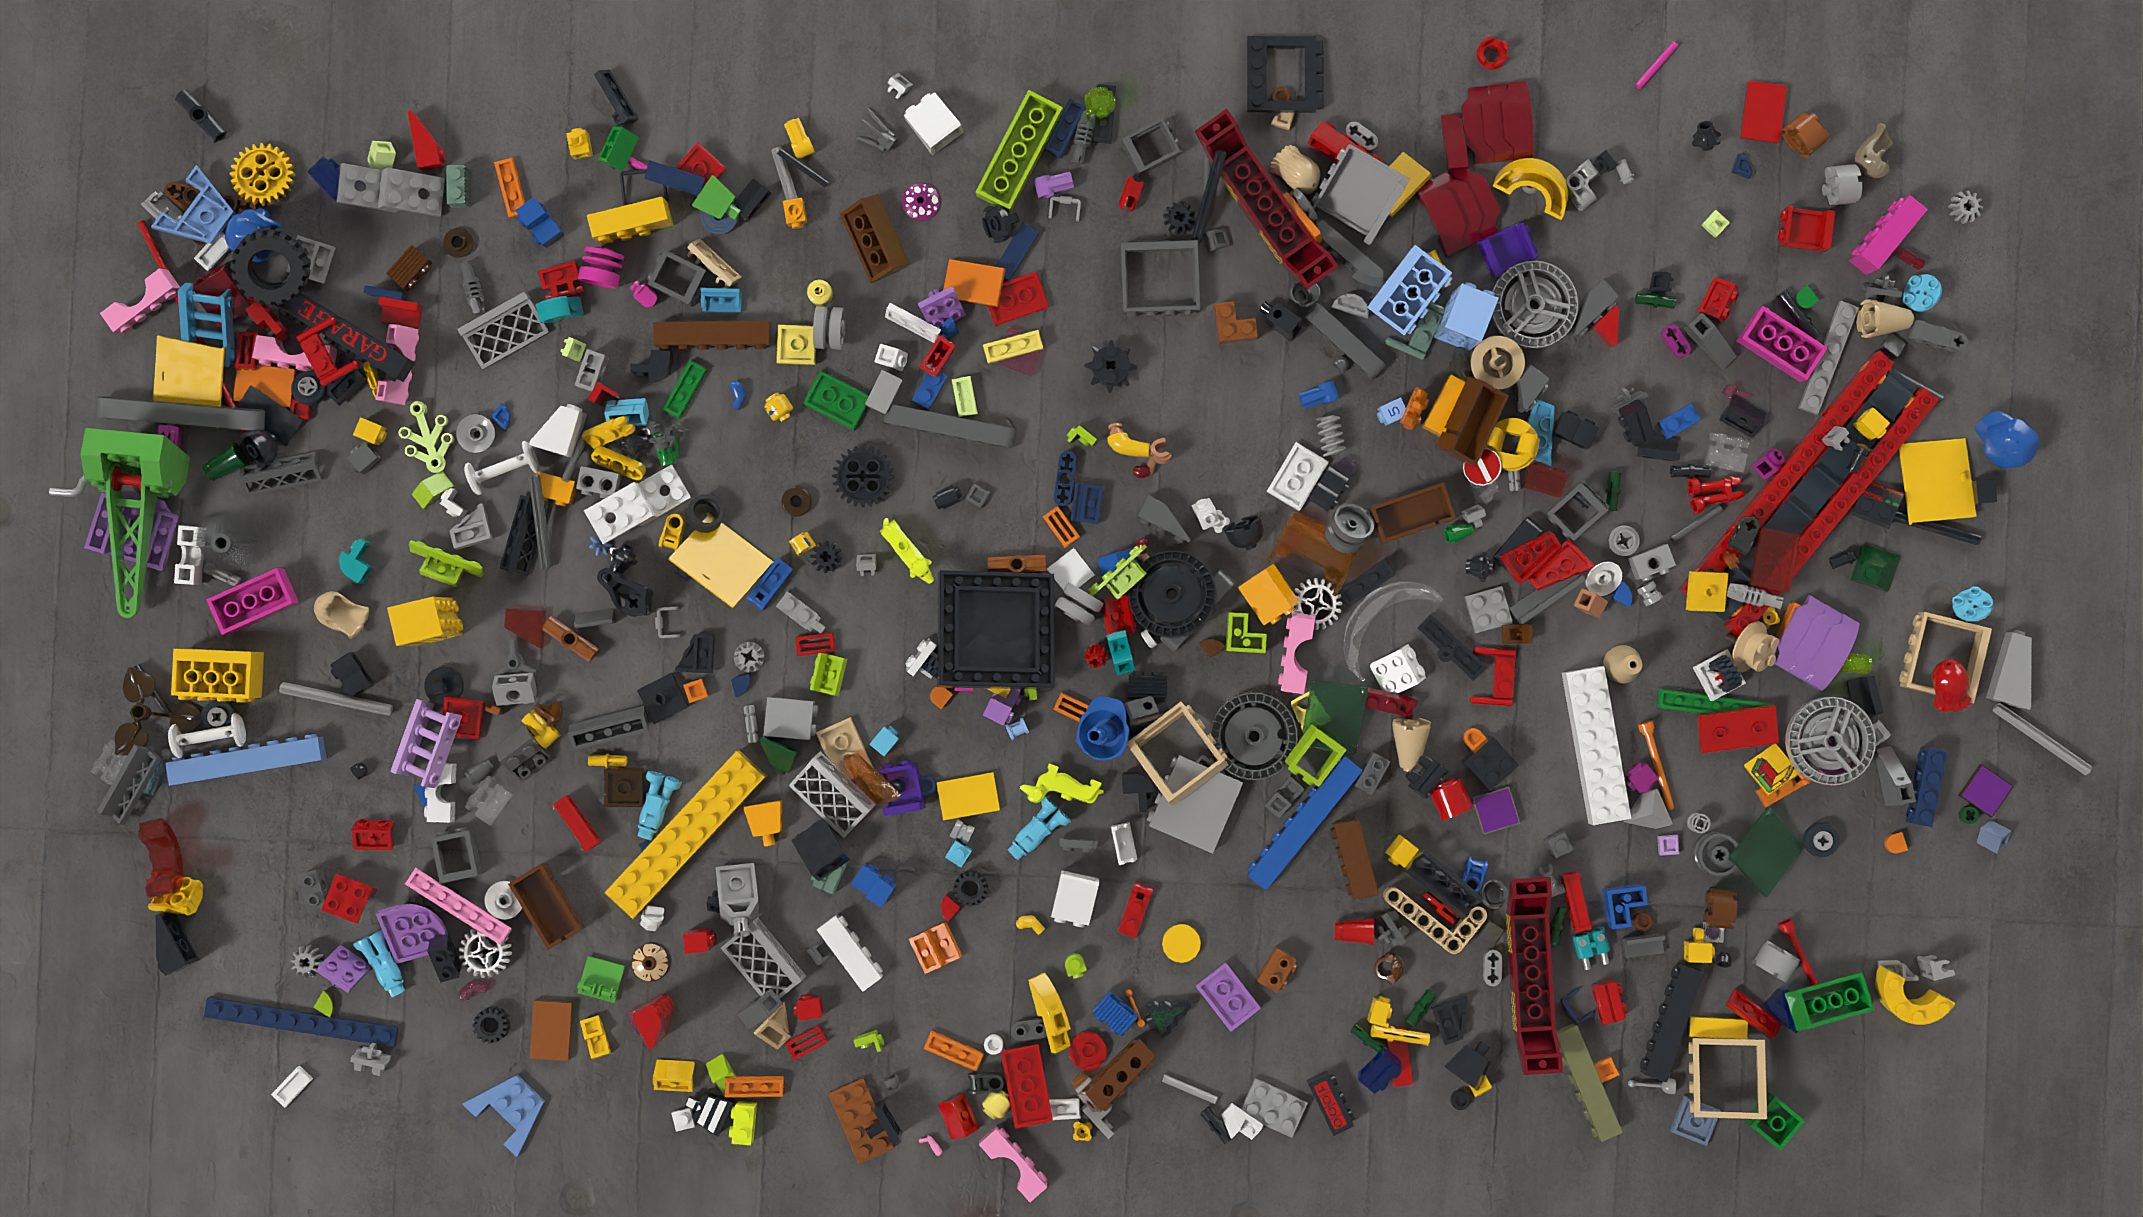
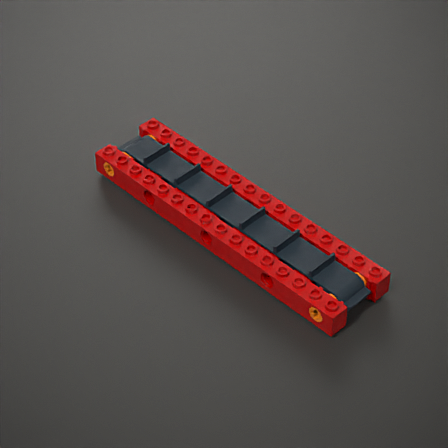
[1679,351,1939,637]

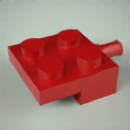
[245,296,290,343]

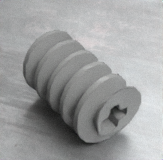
[1315,415,1346,457]

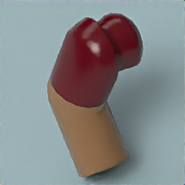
[1133,456,1157,479]
[1135,538,1150,562]

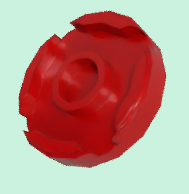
[1069,1031,1107,1070]

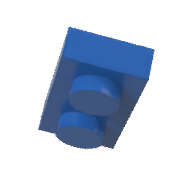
[912,372,948,410]
[1657,404,1701,439]

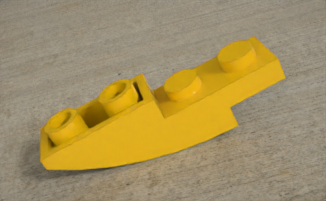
[1028,973,1071,1053]

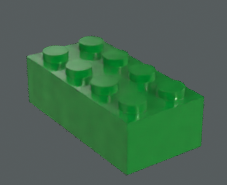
[1785,972,1874,1031]

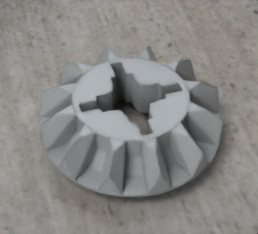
[1608,525,1640,556]
[733,642,764,672]

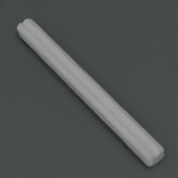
[279,682,393,716]
[1992,703,2092,775]

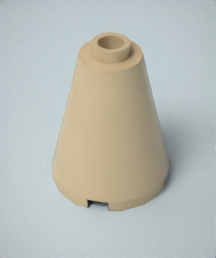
[1856,299,1915,338]
[1603,645,1642,683]
[1392,717,1431,772]

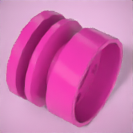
[578,247,624,289]

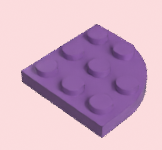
[376,904,448,964]

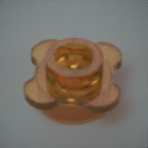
[1723,551,1740,571]

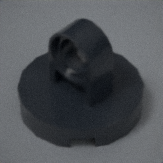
[982,204,1020,243]
[424,667,464,705]

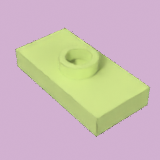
[952,376,978,418]

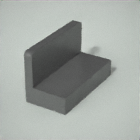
[1622,933,1666,958]

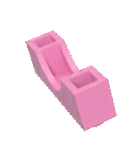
[100,268,180,334]
[375,324,419,405]
[252,335,337,371]
[1278,612,1316,694]
[979,1126,1048,1202]

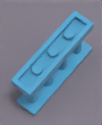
[178,283,237,367]

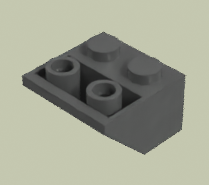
[1513,365,1549,414]
[494,725,553,782]

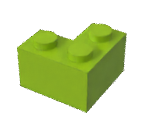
[1225,612,1267,653]

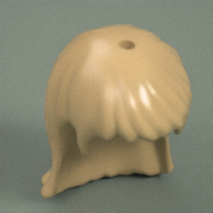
[1270,145,1320,195]
[314,591,369,639]

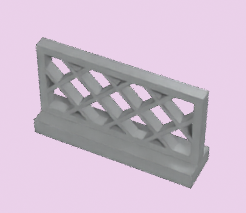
[457,291,549,369]
[789,751,876,838]
[721,917,806,999]

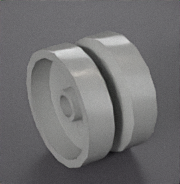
[813,306,845,350]
[1055,582,1104,627]

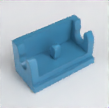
[701,288,742,313]

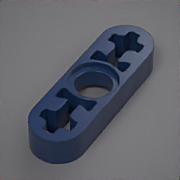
[1054,451,1076,506]

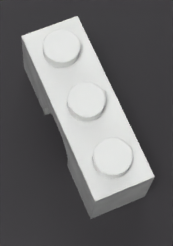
[174,526,206,585]
[424,763,456,823]

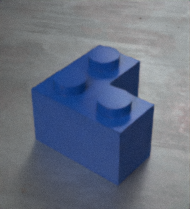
[515,197,565,248]
[851,863,897,908]
[1602,884,1648,929]

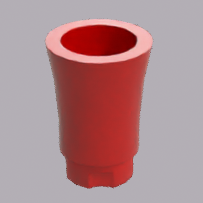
[1335,918,1374,945]

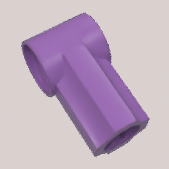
[1034,172,1074,199]

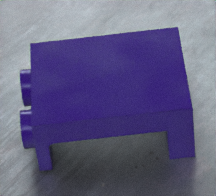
[1477,223,1538,277]
[876,760,926,816]

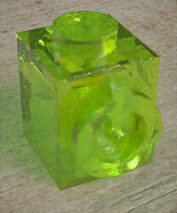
[1085,87,1116,118]
[1841,653,1872,674]

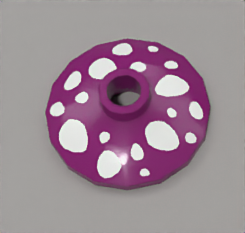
[902,183,940,221]

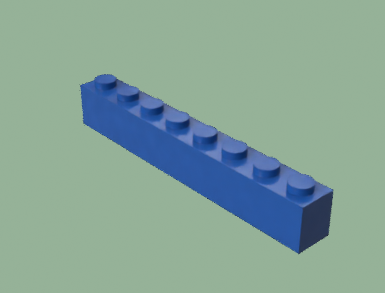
[1247,755,1363,890]

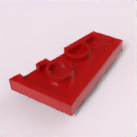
[1500,531,1562,585]
[1527,539,1595,591]

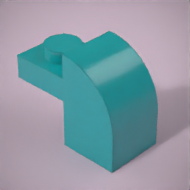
[536,296,584,323]
[339,539,374,584]
[1106,630,1135,675]

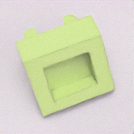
[1701,210,1730,238]
[560,337,587,362]

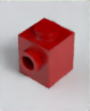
[794,994,824,1021]

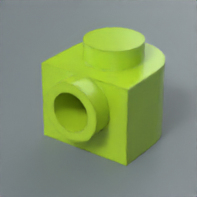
[1065,953,1087,979]

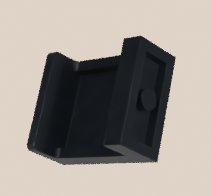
[791,818,850,882]

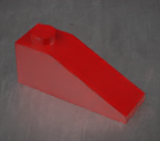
[407,110,446,171]

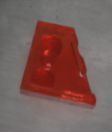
[504,608,546,648]

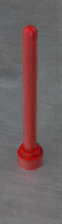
[1778,919,1819,986]

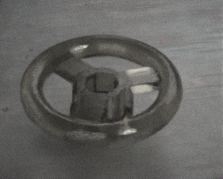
[1450,346,1475,382]

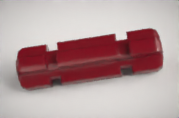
[1892,245,1925,270]

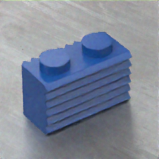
[1092,990,1138,1036]

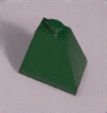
[1851,544,1900,592]
[759,736,801,775]

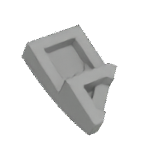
[1877,960,1919,981]

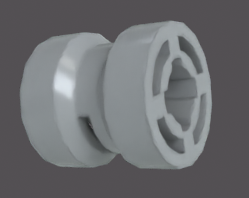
[1636,580,1663,606]
[1686,813,1711,833]
[949,820,975,845]

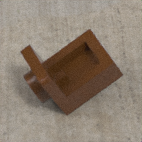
[1502,624,1533,644]

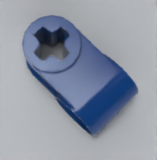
[1462,856,1488,893]

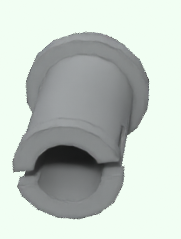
[1616,159,1635,185]

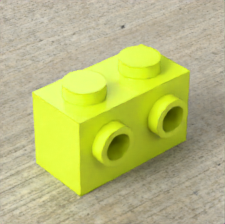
[729,1101,757,1145]

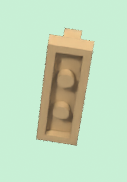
[687,239,742,289]

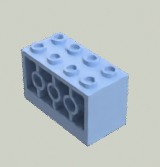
[1367,245,1453,335]
[1433,282,1499,351]

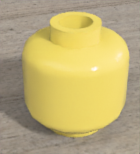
[807,280,833,306]
[982,1090,1011,1120]

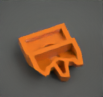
[1400,387,1429,430]

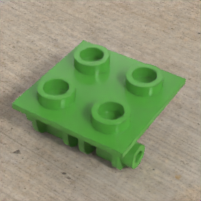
[577,956,625,1003]

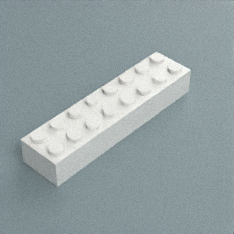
[1562,666,1631,825]

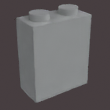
[764,697,818,740]

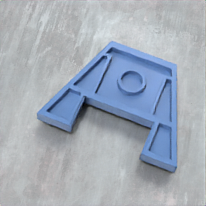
[151,165,235,244]
[462,1075,545,1157]

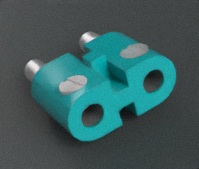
[1572,927,1610,970]

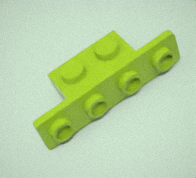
[409,540,483,587]
[1089,544,1147,599]

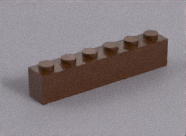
[653,321,771,351]

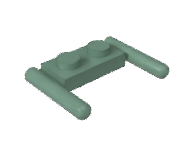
[1385,292,1445,360]

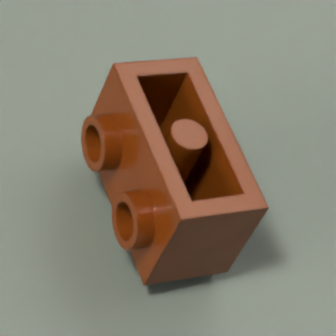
[1256,946,1297,993]

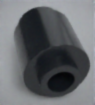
[932,484,962,509]

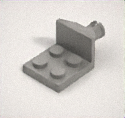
[716,863,759,938]

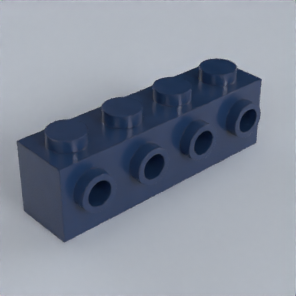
[1905,747,1948,827]

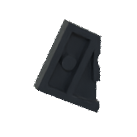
[326,352,367,406]

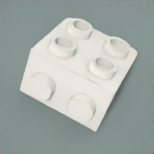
[1370,644,1426,694]

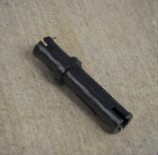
[1776,289,1822,339]

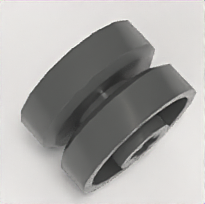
[1325,504,1374,553]
[1692,832,1741,876]

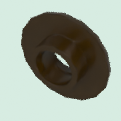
[443,228,474,258]
[781,486,812,517]

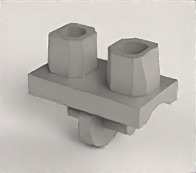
[350,1043,391,1076]

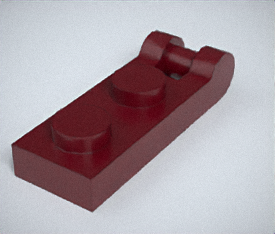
[1360,687,1418,719]

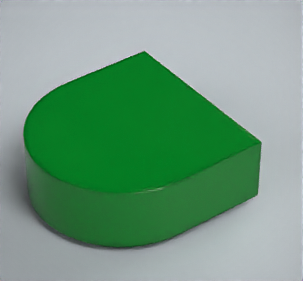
[1795,285,1819,309]

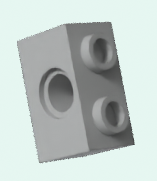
[1627,544,1676,582]
[492,672,537,706]

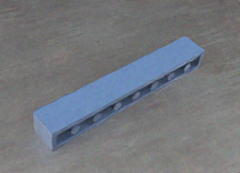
[165,734,327,786]

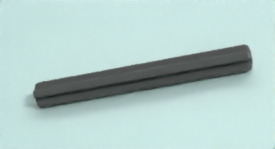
[529,475,552,569]

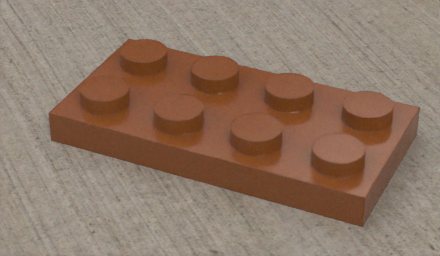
[828,1077,894,1164]

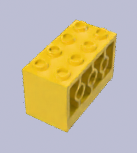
[387,596,463,646]
[171,649,264,702]

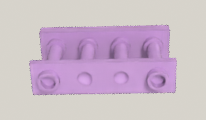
[390,699,462,788]

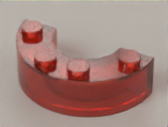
[138,818,184,898]

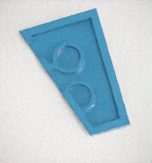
[1514,399,1554,467]

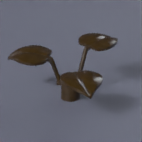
[115,667,202,756]

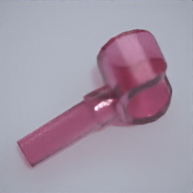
[1722,385,1751,399]

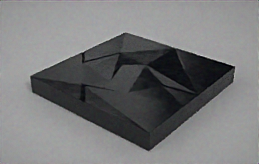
[937,570,1055,690]

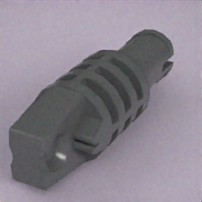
[1071,110,1096,165]
[460,261,485,315]

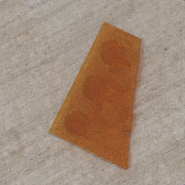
[841,753,901,807]

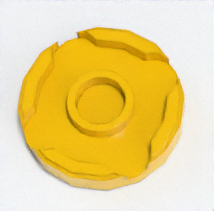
[1162,924,1201,963]

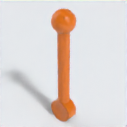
[1125,990,1145,1027]

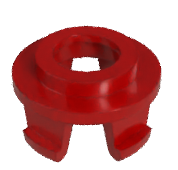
[1476,36,1509,70]

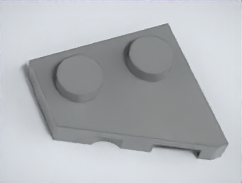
[450,503,493,550]

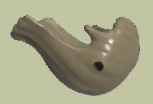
[1855,123,1893,178]

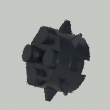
[1084,340,1137,393]

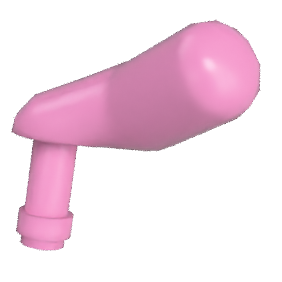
[919,1135,943,1156]

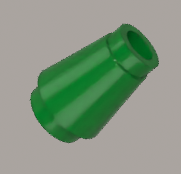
[1444,523,1474,544]

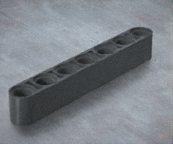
[883,404,1016,449]

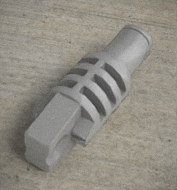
[1727,583,1784,609]

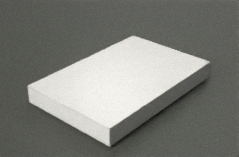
[1266,442,1329,511]

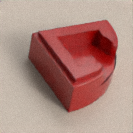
[941,895,961,921]

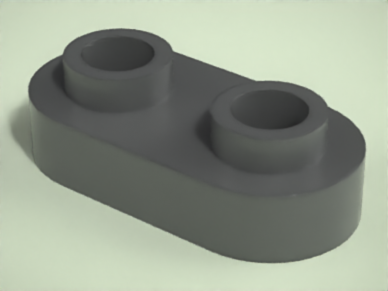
[1059,838,1098,852]
[1011,1018,1047,1041]

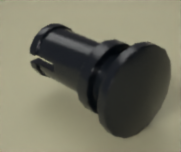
[1846,442,1873,474]

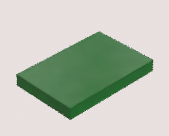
[803,370,869,431]

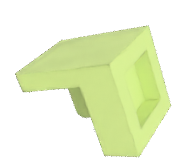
[368,141,396,170]

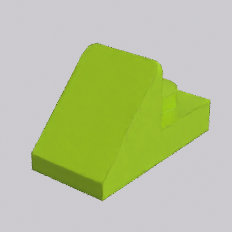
[706,1053,736,1097]

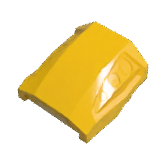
[147,876,203,915]

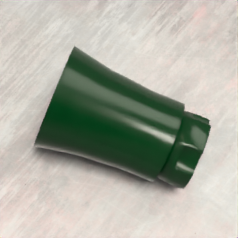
[202,442,249,481]

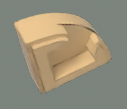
[1271,113,1294,130]

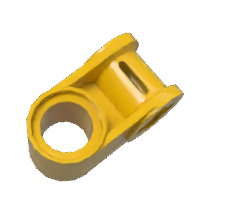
[659,514,686,551]

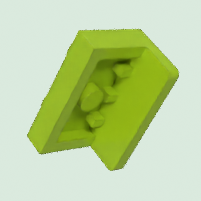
[810,653,847,696]

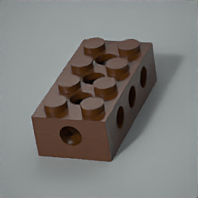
[1077,1039,1156,1112]

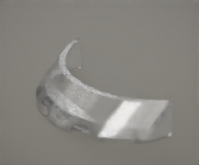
[1344,582,1444,682]

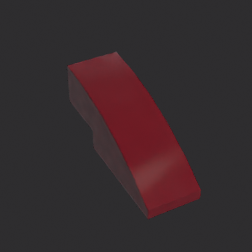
[1441,114,1468,171]

